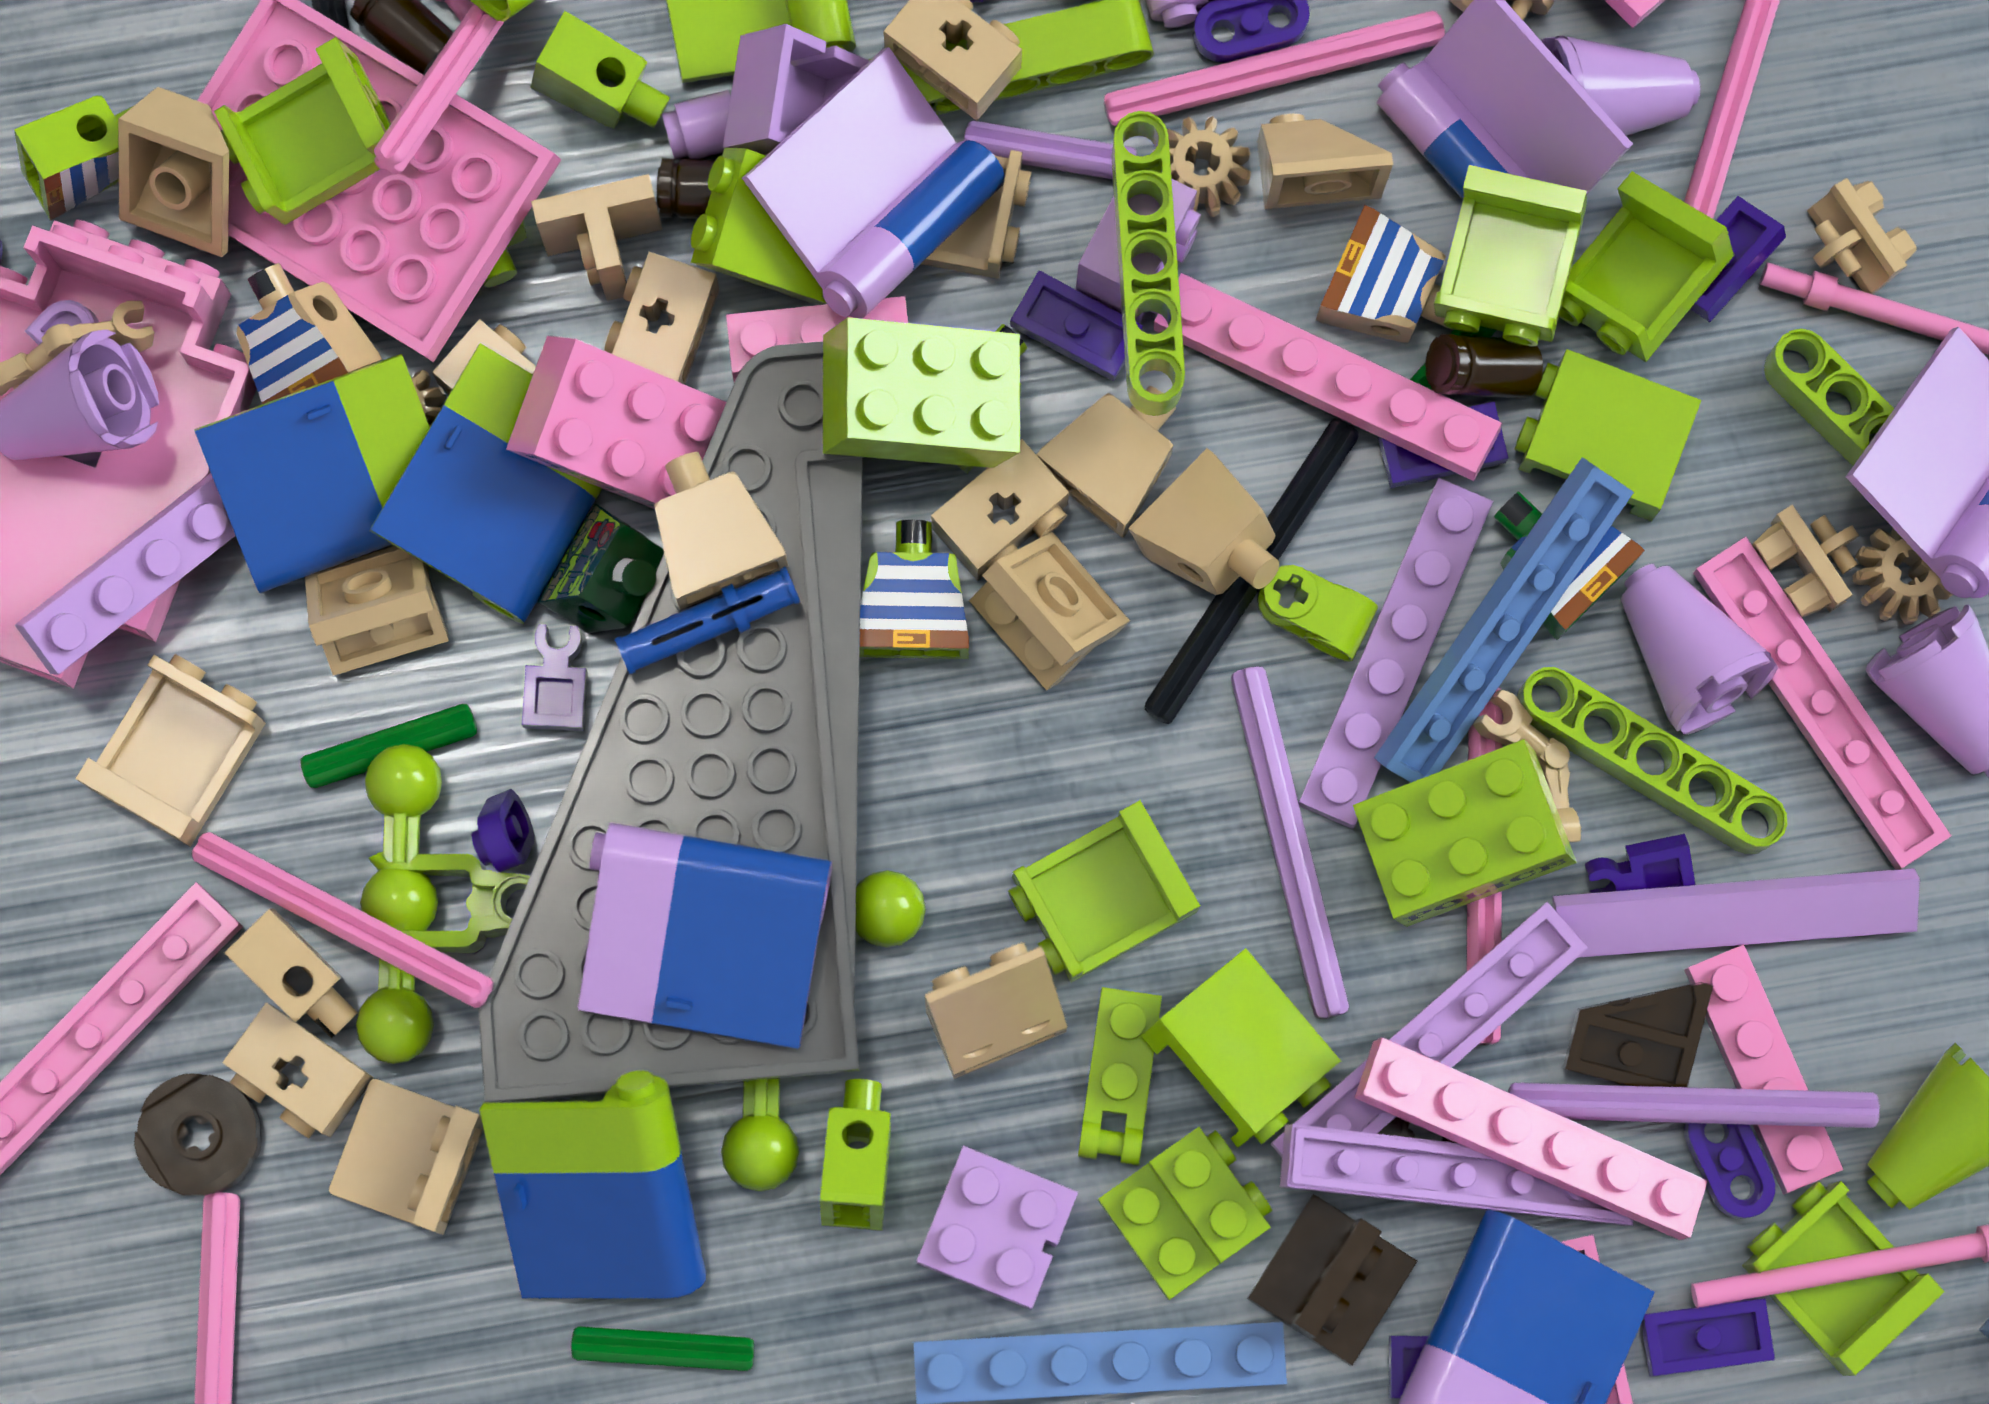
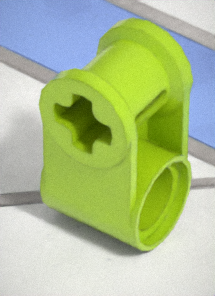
[1257,565,1378,662]

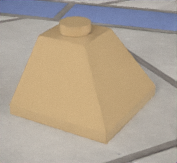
[118,87,229,257]
[1257,114,1393,209]

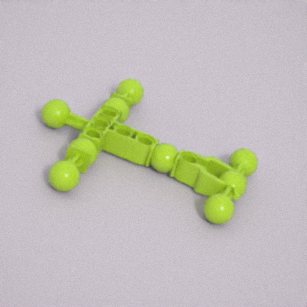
[356,744,926,1192]

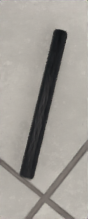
[1145,418,1359,724]

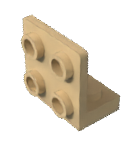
[329,1079,484,1235]

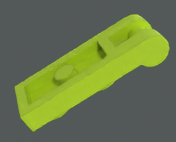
[1078,987,1162,1165]

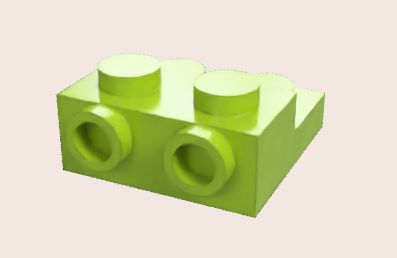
[1098,1127,1273,1300]

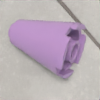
[1541,35,1700,136]
[0,329,159,460]
[1621,564,1778,734]
[1866,604,1989,777]

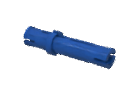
[615,566,800,674]

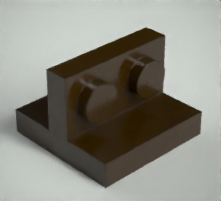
[1247,1194,1417,1366]

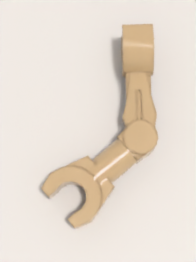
[0,301,154,396]
[1473,690,1581,842]

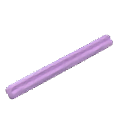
[1231,667,1349,1019]
[1509,1083,1880,1128]

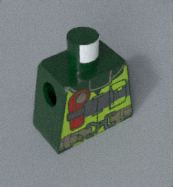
[538,504,664,633]

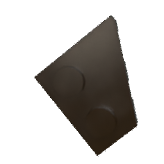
[1563,982,1713,1087]

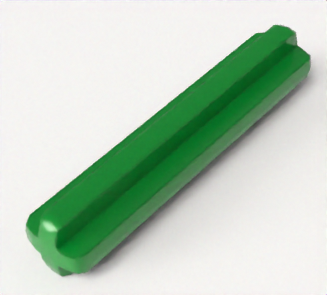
[300,704,477,789]
[571,1326,755,1371]

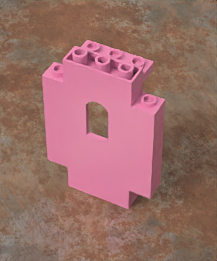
[0,220,257,689]

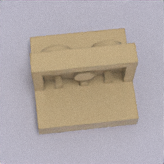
[531,174,663,301]
[969,532,1130,691]
[305,546,449,676]

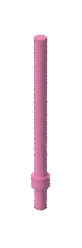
[1760,262,1989,355]
[1691,1224,1989,1308]

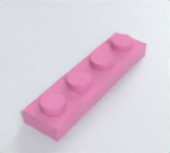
[1685,944,1843,1194]

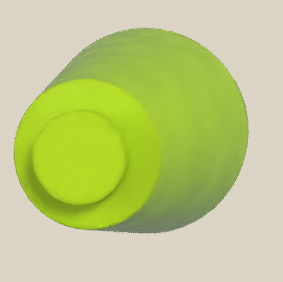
[1866,1043,1989,1210]

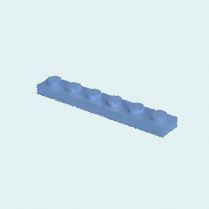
[1374,457,1634,782]
[914,1322,1287,1404]

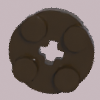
[134,1074,261,1197]

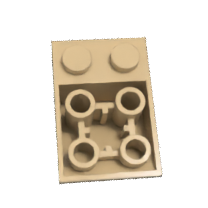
[925,942,1067,1079]

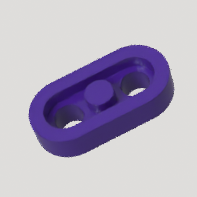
[1193,0,1310,63]
[471,789,534,873]
[1684,1123,1776,1219]

